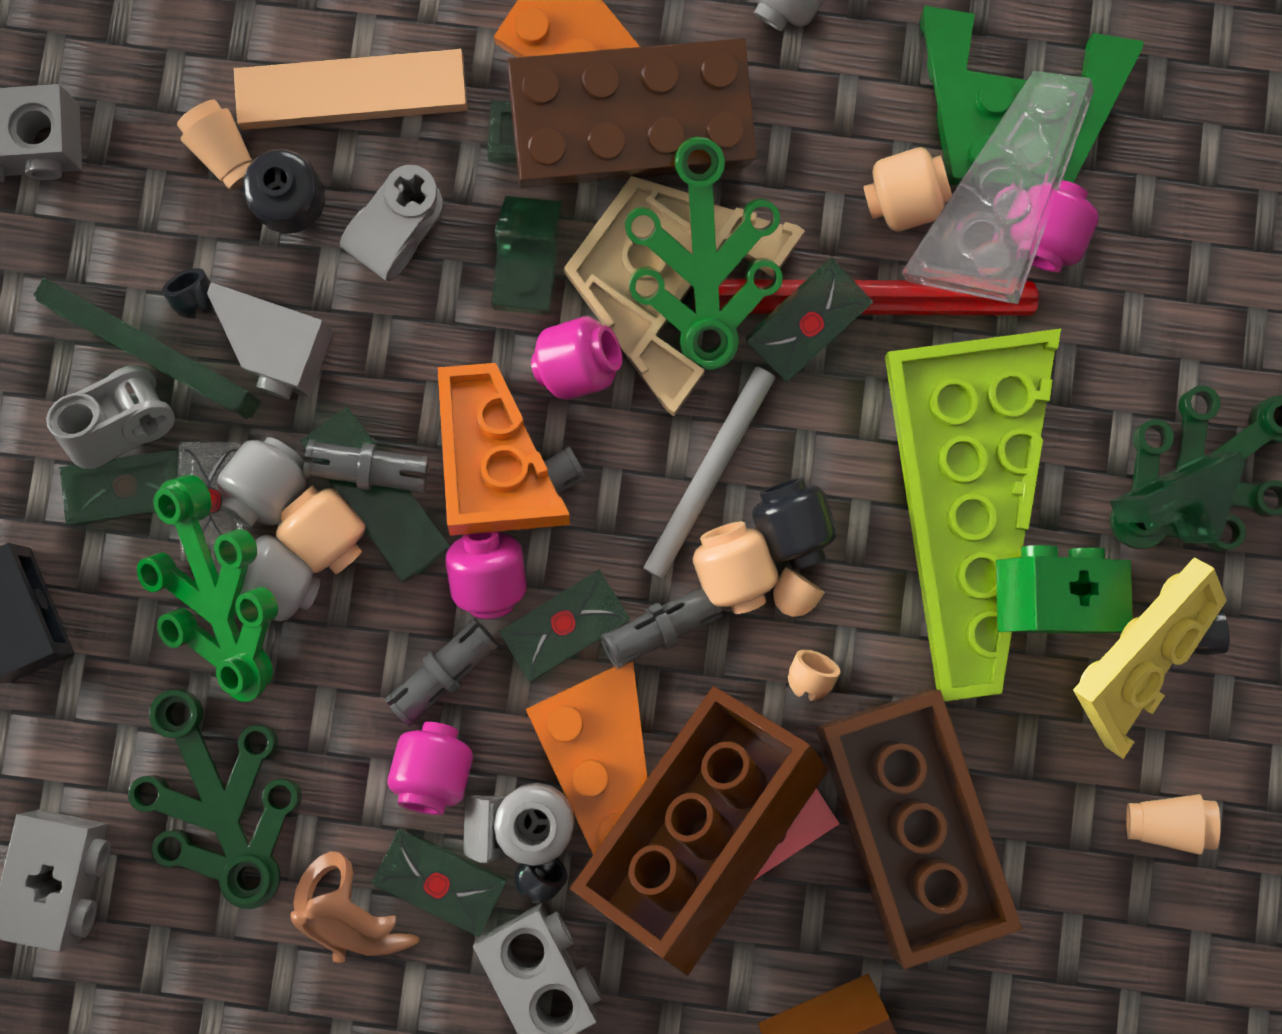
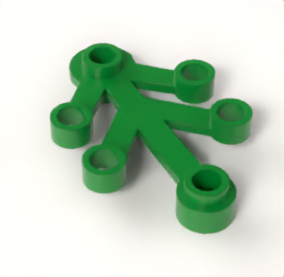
[625,137,783,370]
[137,474,278,702]

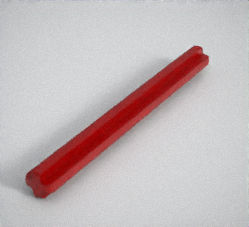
[693,279,1039,316]

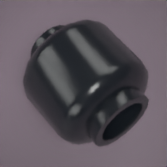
[242,149,326,234]
[752,477,838,570]

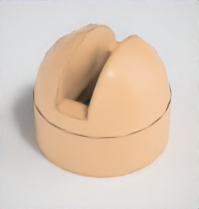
[773,567,825,617]
[788,650,840,701]

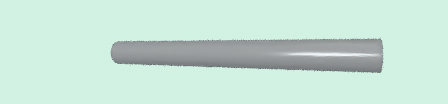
[643,367,775,580]

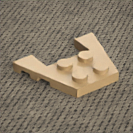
[564,176,805,416]

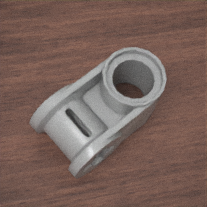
[340,165,444,282]
[46,365,175,469]

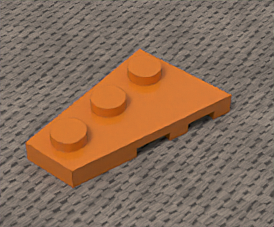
[493,0,640,57]
[437,363,570,536]
[525,661,647,855]

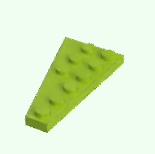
[885,329,1061,702]

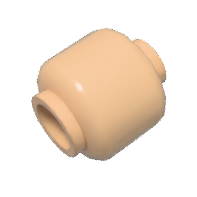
[863,147,953,232]
[276,485,365,575]
[693,521,778,614]

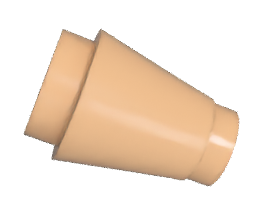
[177,100,252,191]
[1126,794,1220,855]

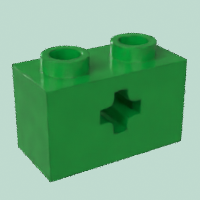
[996,545,1133,634]

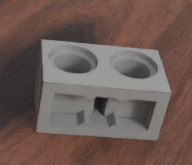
[0,84,82,183]
[473,903,602,1034]

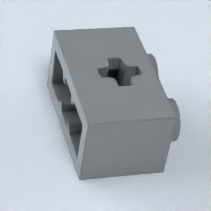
[0,810,111,952]

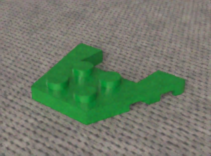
[919,6,1144,197]

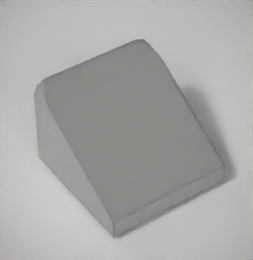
[463,795,506,863]

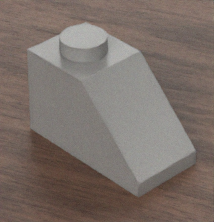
[207,282,333,400]

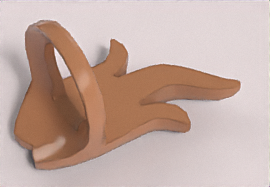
[290,852,420,963]

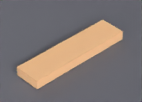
[234,49,468,130]

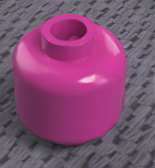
[1011,180,1099,272]
[531,316,622,400]
[445,531,527,619]
[387,722,473,815]

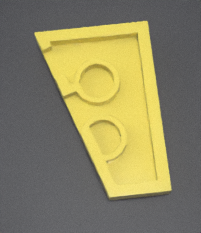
[1073,557,1227,759]

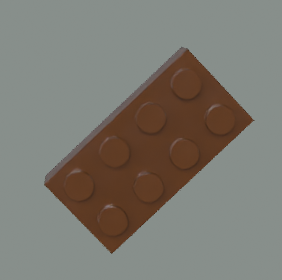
[507,38,757,189]
[570,686,829,976]
[816,690,1023,970]

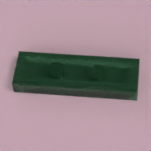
[300,407,451,583]

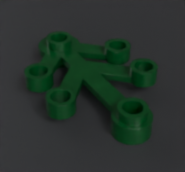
[1110,385,1282,551]
[128,690,302,909]

